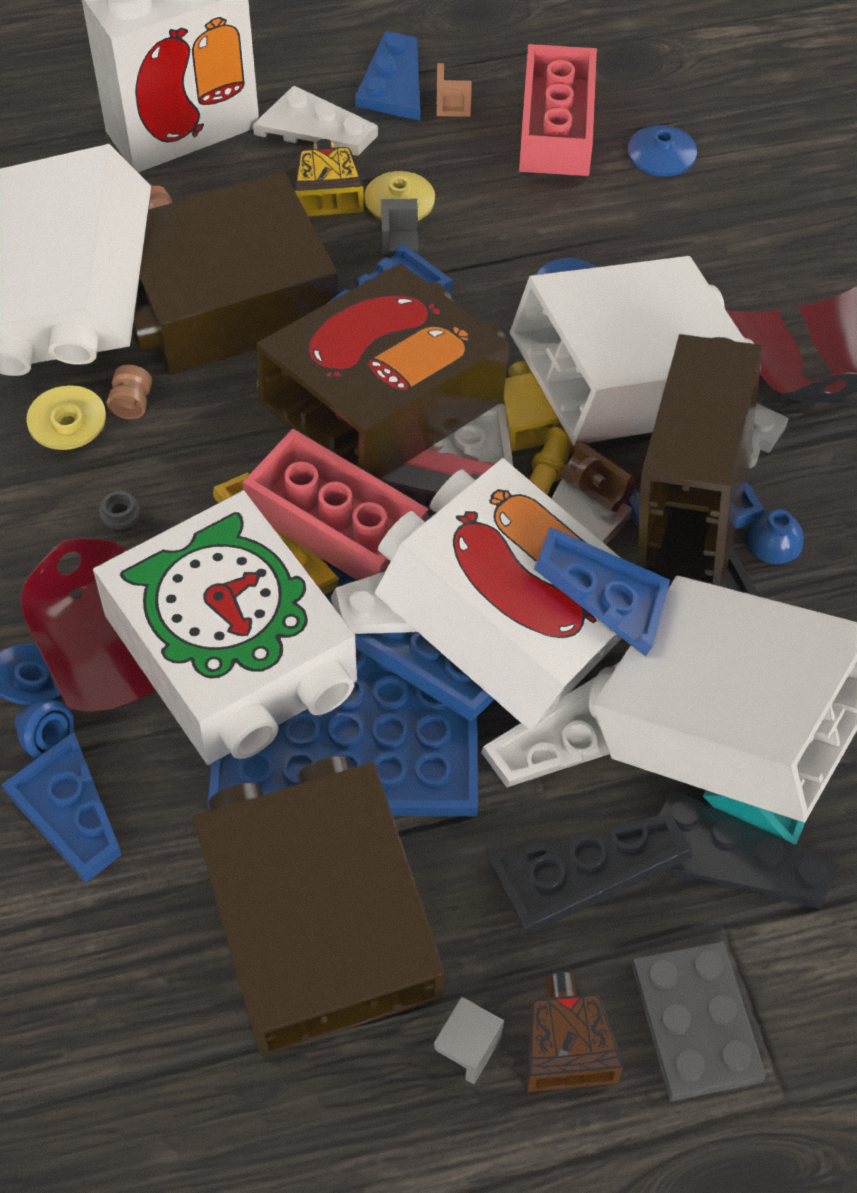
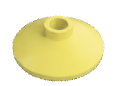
[364,171,435,221]
[27,385,106,450]

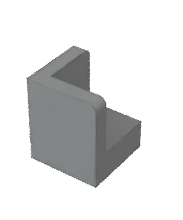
[434,997,504,1084]

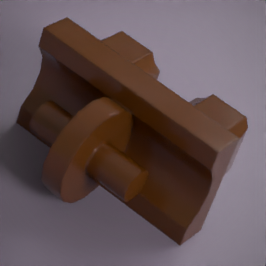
[559,440,637,512]

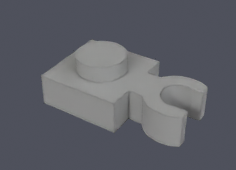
[749,403,789,468]

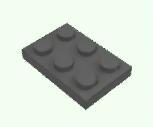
[632,941,766,1102]

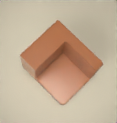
[436,63,472,117]

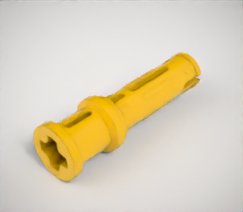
[529,427,575,495]

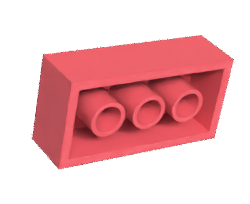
[519,44,597,176]
[243,429,428,580]

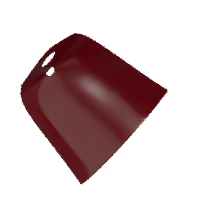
[725,286,857,403]
[21,538,156,712]

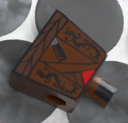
[527,972,623,1092]

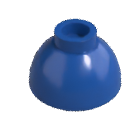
[747,510,804,564]
[15,700,74,759]

